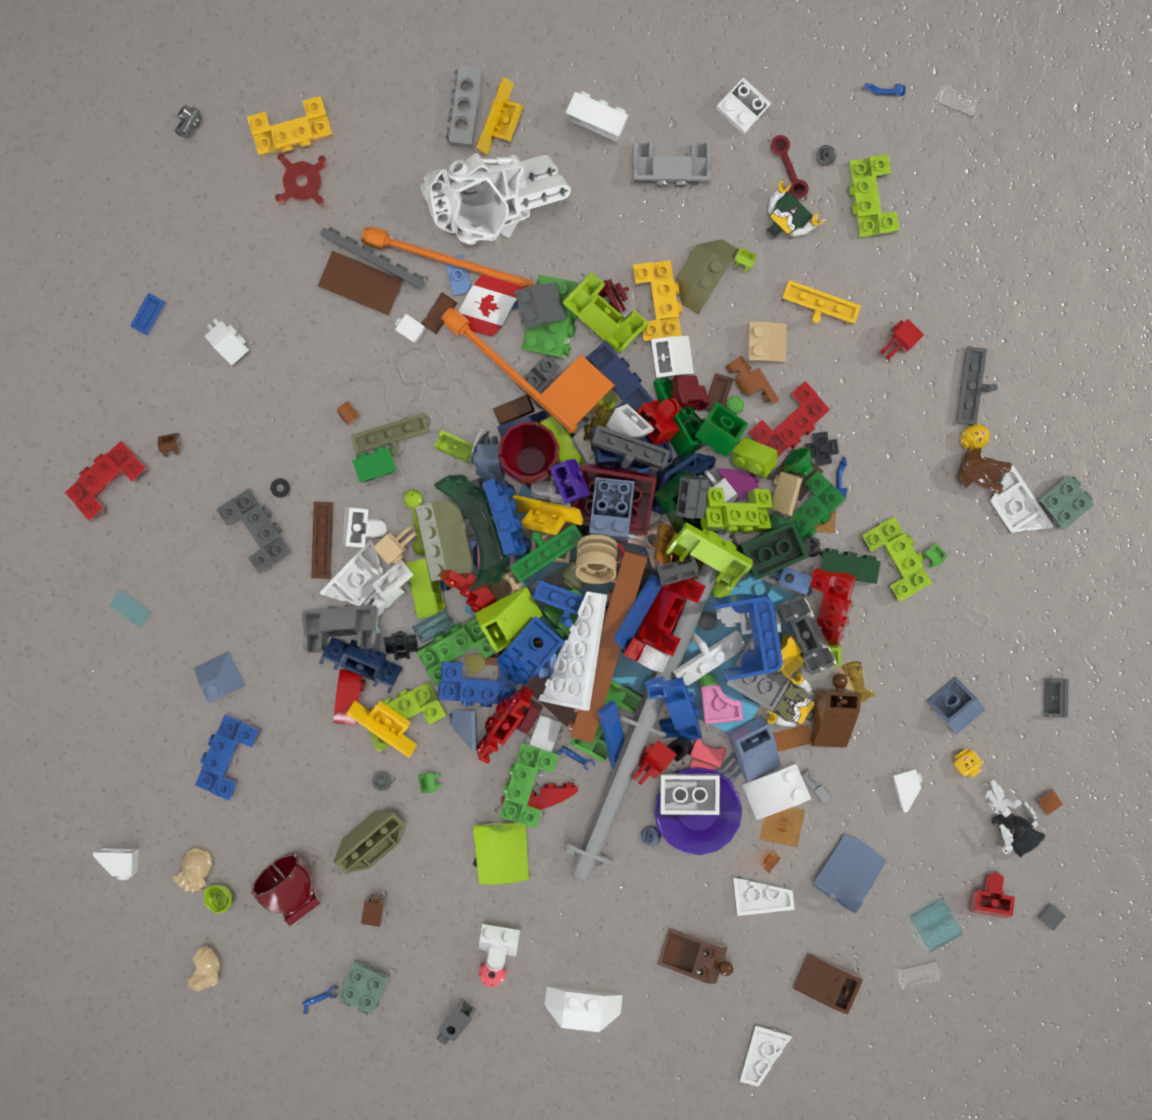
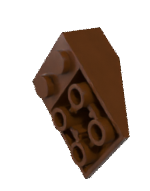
[793,953,863,1015]

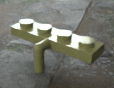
[351,413,430,455]

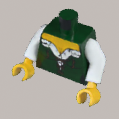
[766,178,826,238]

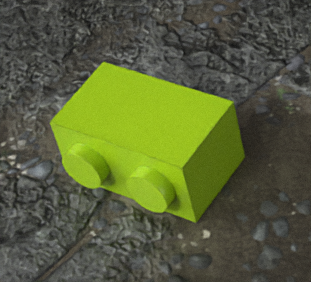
[732,437,777,478]

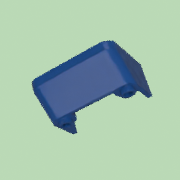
[711,594,783,681]

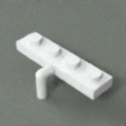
[672,630,746,686]

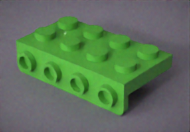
[522,275,579,359]

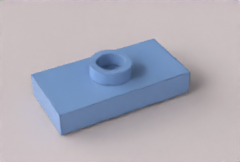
[445,254,471,296]

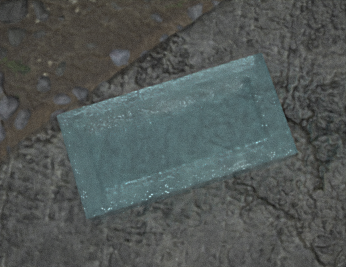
[109,590,152,628]

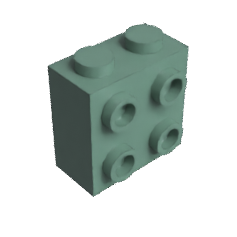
[1037,475,1094,530]
[337,961,390,1015]

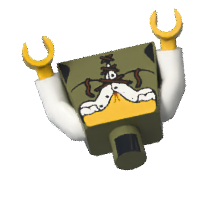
[763,671,815,727]

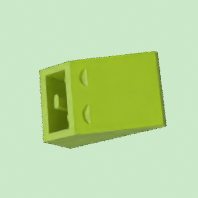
[475,586,542,653]

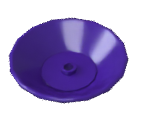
[654,767,742,855]

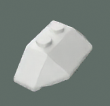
[545,986,623,1032]

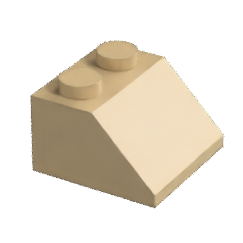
[747,322,787,363]
[771,471,804,516]

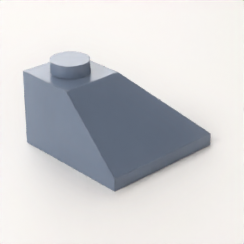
[194,651,245,703]
[449,709,477,750]

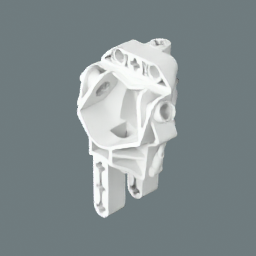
[420,153,571,245]

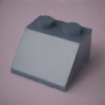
[927,677,985,735]

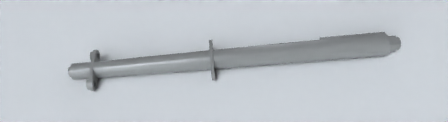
[564,530,733,883]

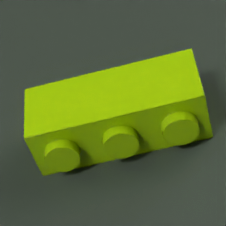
[406,558,447,619]

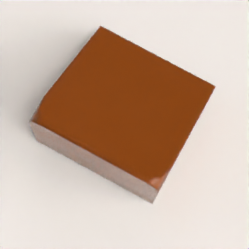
[1036,789,1063,815]

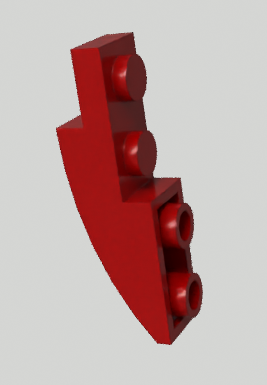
[439,570,497,613]
[501,783,578,809]

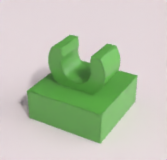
[923,542,948,568]
[418,773,442,793]

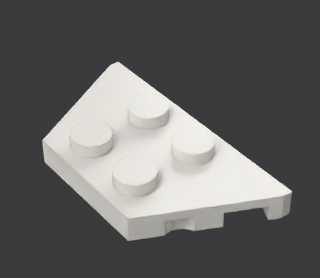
[990,465,1054,533]
[320,539,385,606]

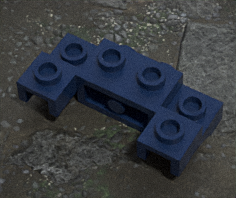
[585,341,654,413]
[589,428,673,470]
[319,637,402,694]

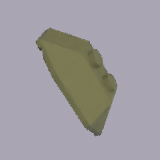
[676,239,739,315]
[334,811,404,874]

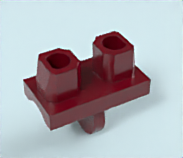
[598,279,629,313]

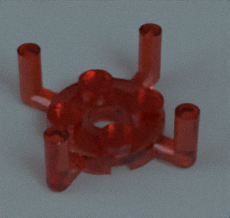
[275,153,328,207]

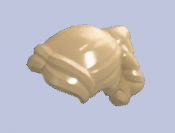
[482,569,523,601]
[173,847,212,893]
[187,946,219,991]

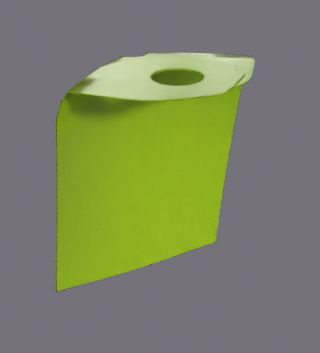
[473,821,529,885]

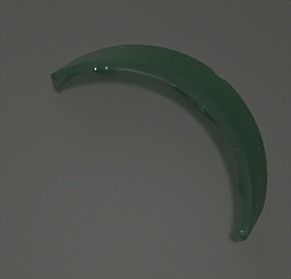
[434,474,510,592]

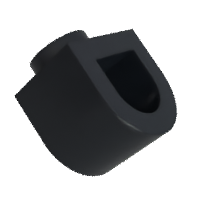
[667,737,692,762]

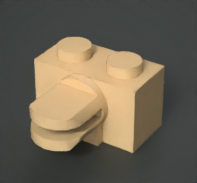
[373,526,417,565]

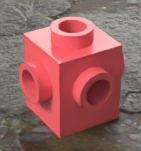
[478,959,507,988]

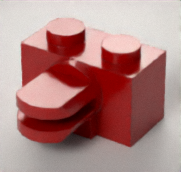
[879,319,924,361]
[637,398,680,446]
[632,740,676,785]
[970,873,1015,918]

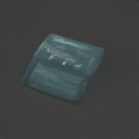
[412,609,456,643]
[910,898,963,952]

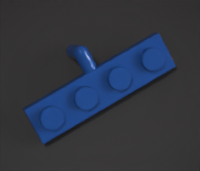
[532,579,609,627]

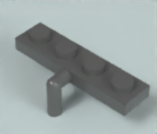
[957,346,998,425]
[591,425,670,471]

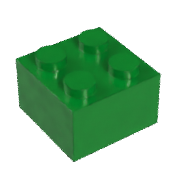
[695,402,748,458]
[352,446,399,483]

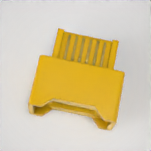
[777,634,804,678]

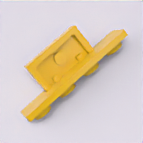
[476,77,524,155]
[511,495,584,535]
[347,700,417,758]

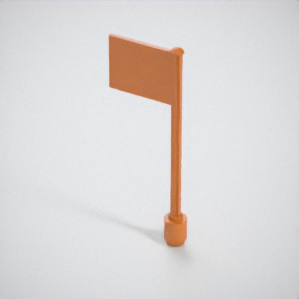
[441,308,615,434]

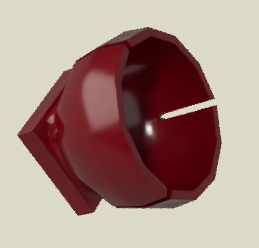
[498,421,560,489]
[251,853,321,926]

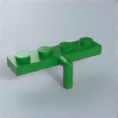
[509,524,583,583]

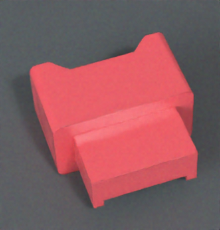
[689,739,727,770]

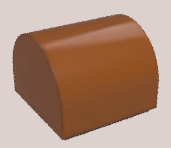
[337,401,360,426]

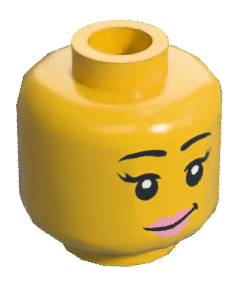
[961,423,990,451]
[954,748,983,778]

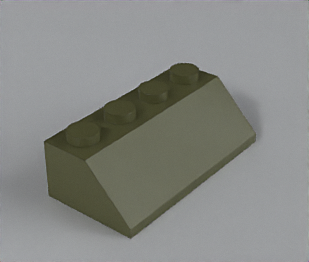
[415,498,475,582]

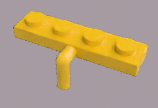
[782,280,861,324]

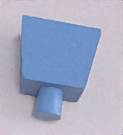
[770,567,812,596]

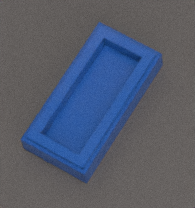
[130,293,166,336]

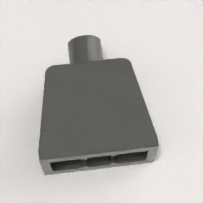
[437,998,477,1045]

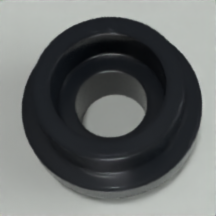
[270,478,290,498]

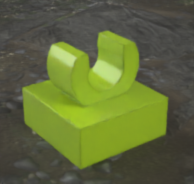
[734,247,757,273]

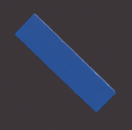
[614,574,662,650]
[598,700,625,769]

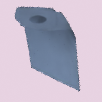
[814,834,887,913]

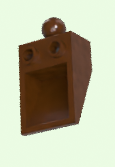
[811,673,862,748]
[658,928,734,984]

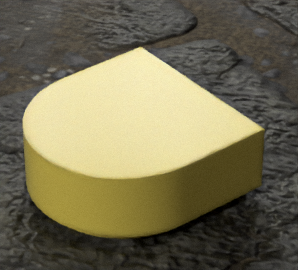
[464,653,485,675]

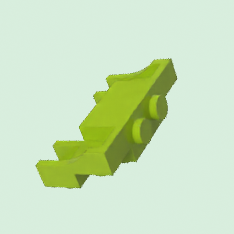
[848,154,899,238]
[562,272,648,353]
[701,487,773,534]
[861,516,932,602]
[666,522,753,590]
[367,681,447,752]

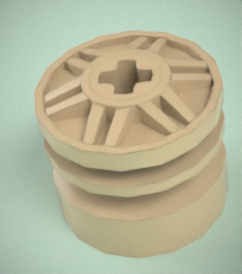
[576,534,618,584]

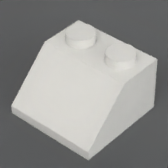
[93,848,138,880]

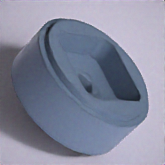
[641,826,661,846]

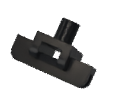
[805,431,839,466]
[384,631,418,660]

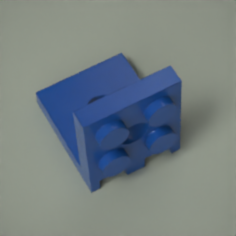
[496,616,564,686]

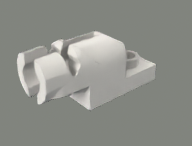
[364,560,414,617]

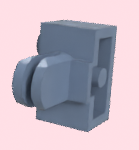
[473,436,505,483]

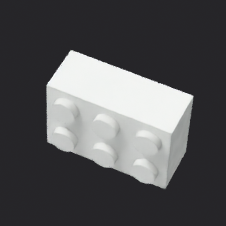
[566,91,628,142]
[660,773,720,815]

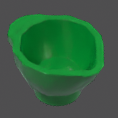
[781,447,814,477]

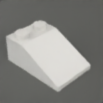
[742,762,811,820]

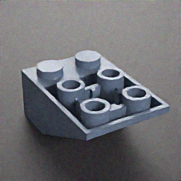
[589,477,634,544]
[727,717,781,783]

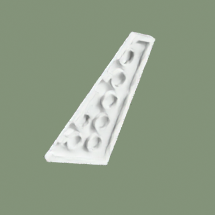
[538,591,607,711]

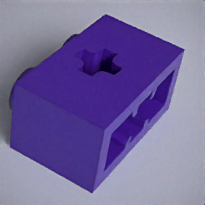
[550,459,590,504]

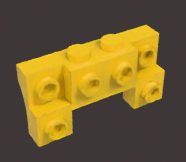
[247,96,333,156]
[633,260,682,342]

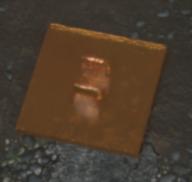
[652,521,675,565]
[760,807,805,847]

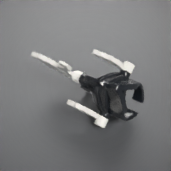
[985,780,1046,858]

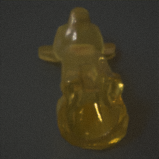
[583,403,615,441]
[842,661,874,702]

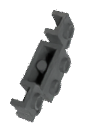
[517,355,602,438]
[216,488,292,574]
[777,594,837,675]
[302,605,380,653]

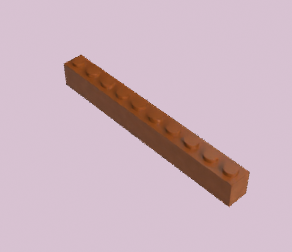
[568,549,648,743]

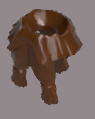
[958,448,1012,494]

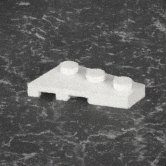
[733,877,795,916]
[740,1025,792,1087]

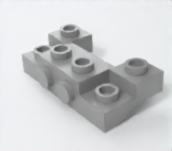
[633,141,711,185]

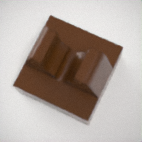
[157,433,179,457]

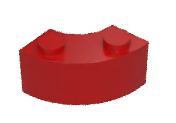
[333,669,366,726]

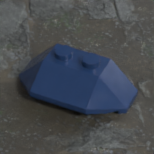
[652,453,716,509]

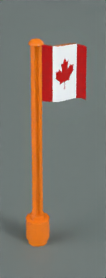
[361,226,533,337]

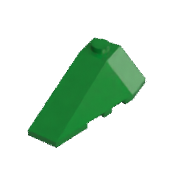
[653,378,707,457]

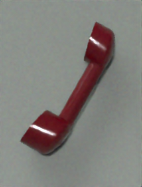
[771,135,809,199]

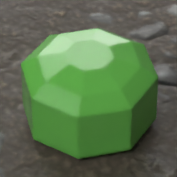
[725,396,744,415]
[698,673,717,686]

